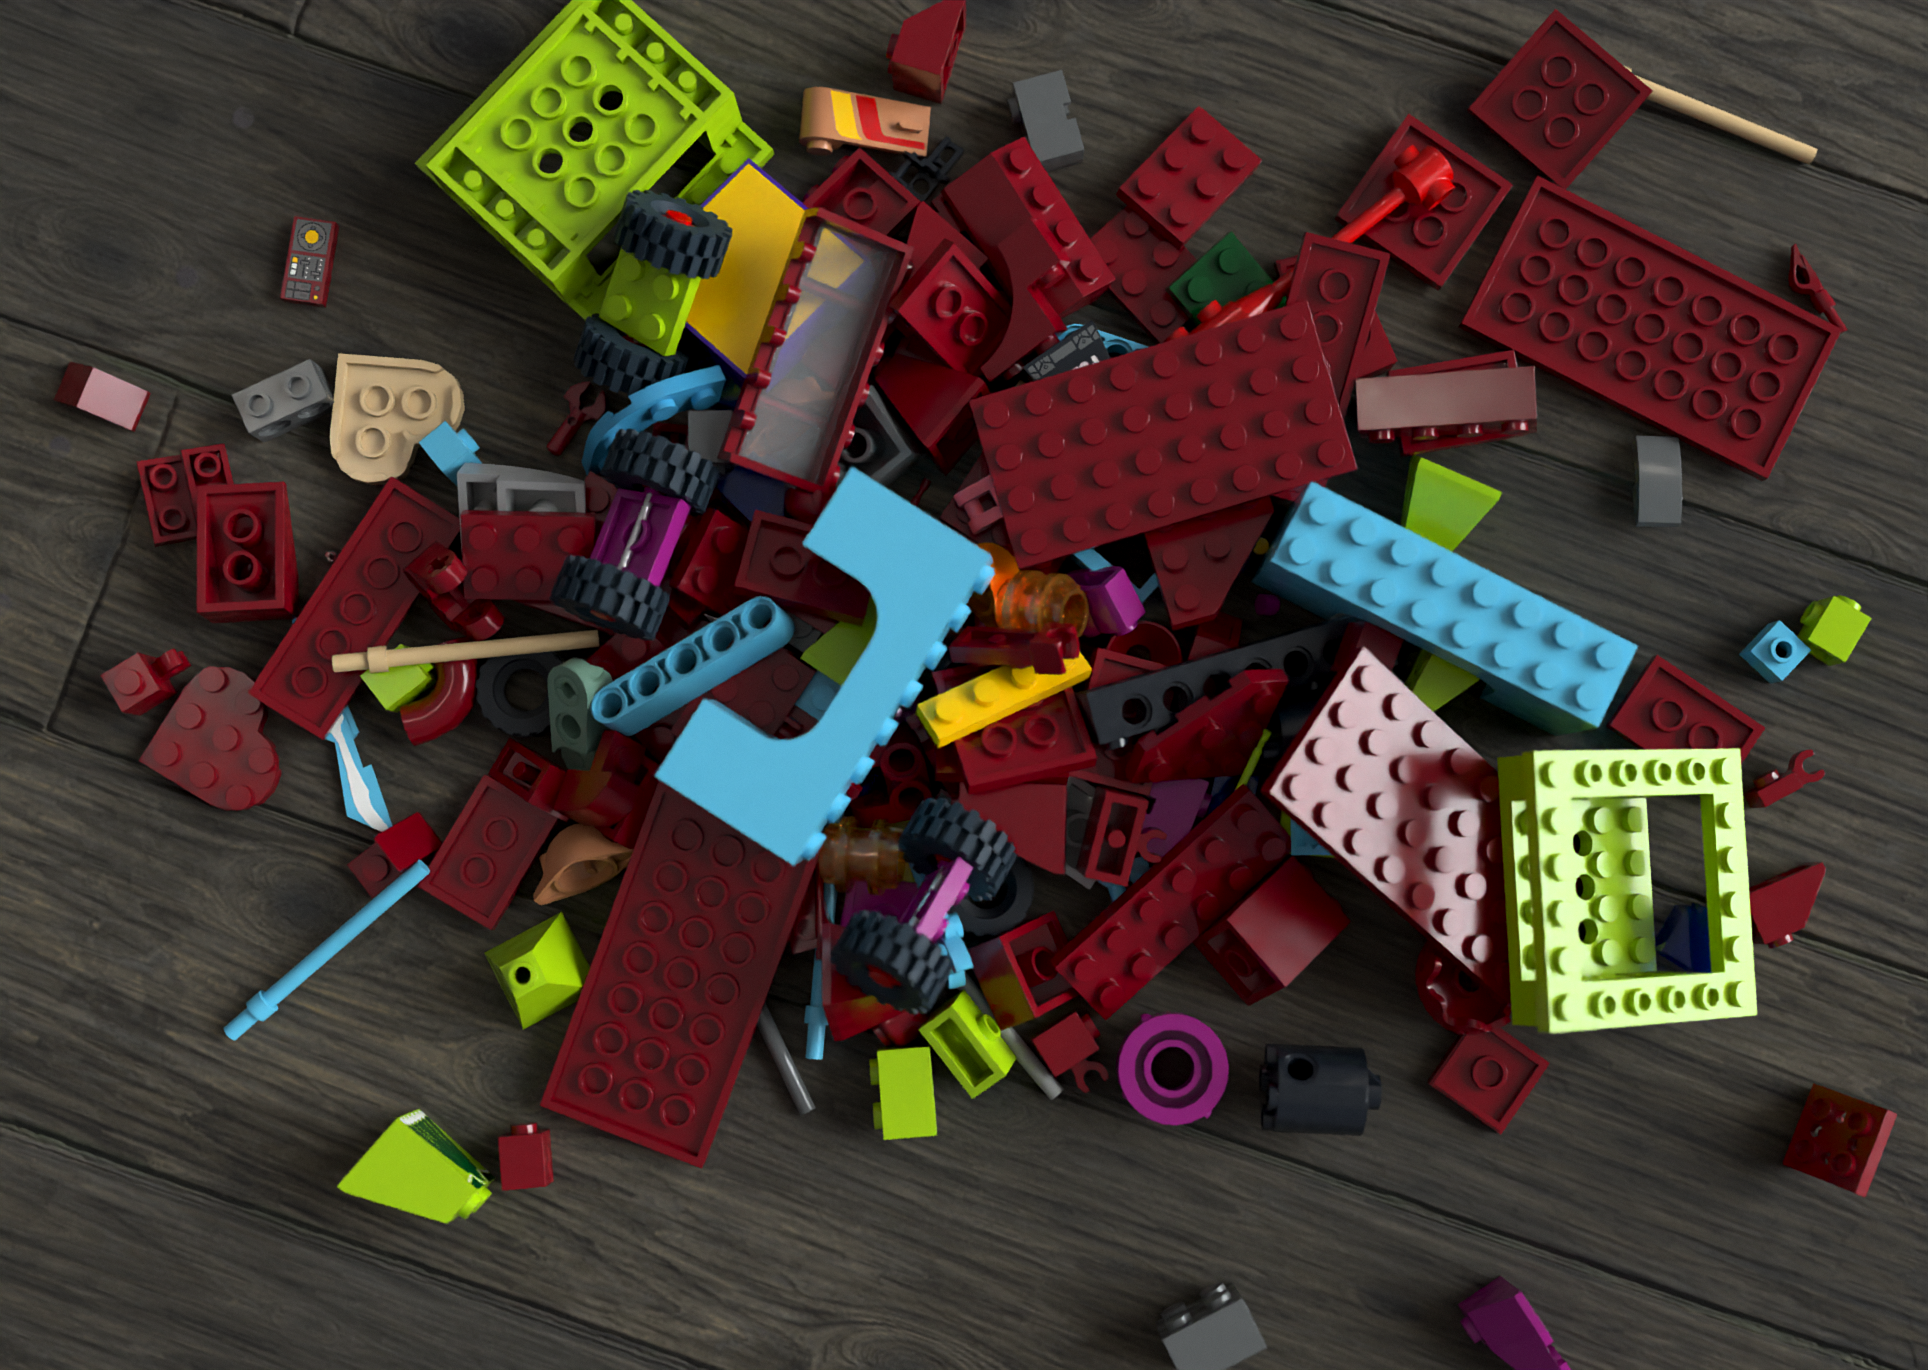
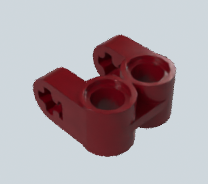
[403,541,504,641]
[849,724,932,828]

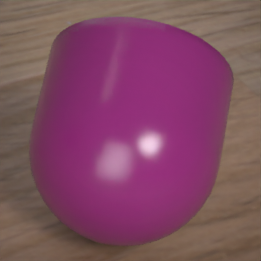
[1255,594,1280,616]

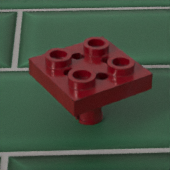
[1782,1083,1897,1198]

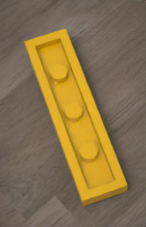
[916,652,1092,748]

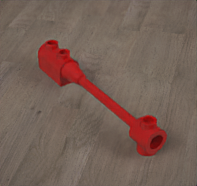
[1163,145,1456,343]

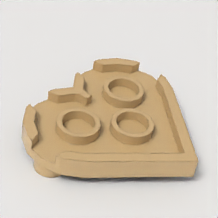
[330,353,465,485]

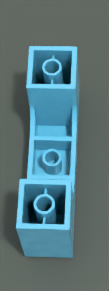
[655,467,995,865]
[1251,481,1638,737]

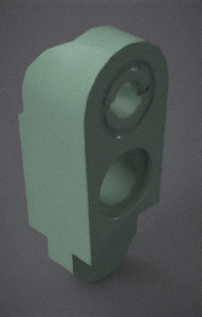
[547,657,613,771]

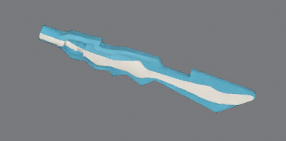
[292,618,393,832]

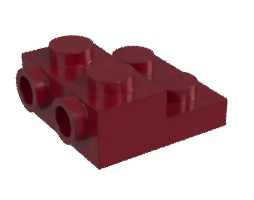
[802,147,921,260]

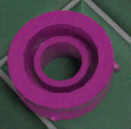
[1116,1012,1229,1125]

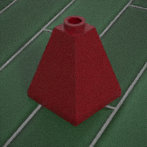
[874,353,991,476]
[821,923,907,1041]

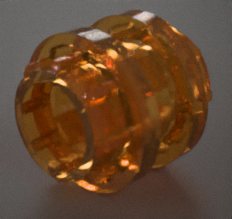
[994,569,1089,638]
[819,816,906,896]

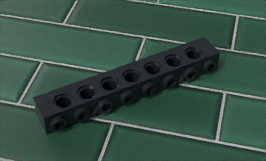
[1074,614,1420,751]

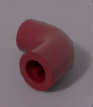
[400,637,479,746]

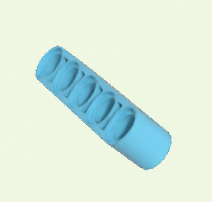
[591,597,795,736]

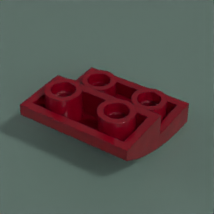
[136,443,234,547]

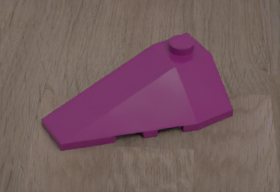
[1458,1276,1571,1370]

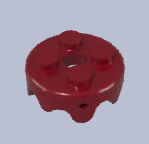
[1415,941,1512,1036]

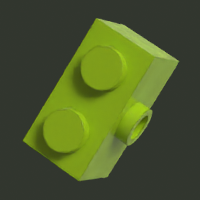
[918,989,1017,1099]
[869,1044,937,1140]

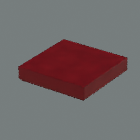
[1427,1028,1550,1134]

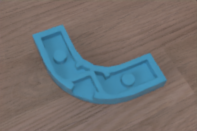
[581,365,726,475]

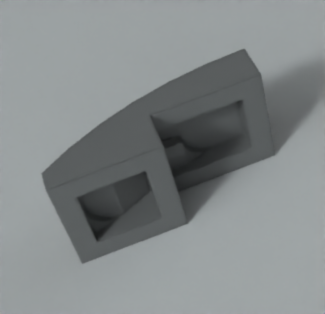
[1632,436,1682,528]

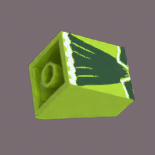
[337,1109,495,1224]

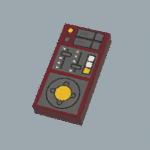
[280,216,340,308]

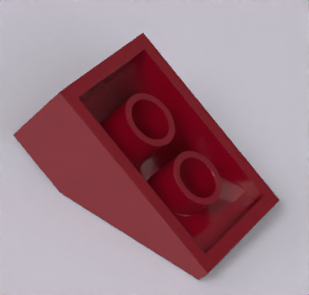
[197,481,299,623]

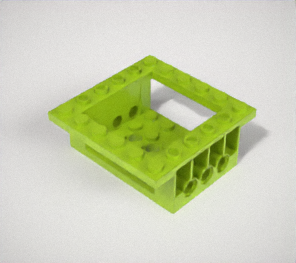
[415,0,774,321]
[1497,749,1757,1033]

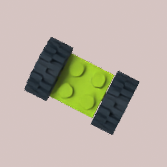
[573,190,733,397]

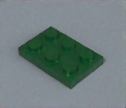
[1165,231,1286,327]

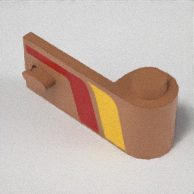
[799,87,931,158]

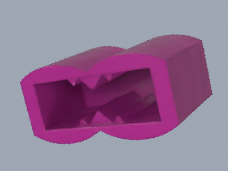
[1047,566,1146,638]

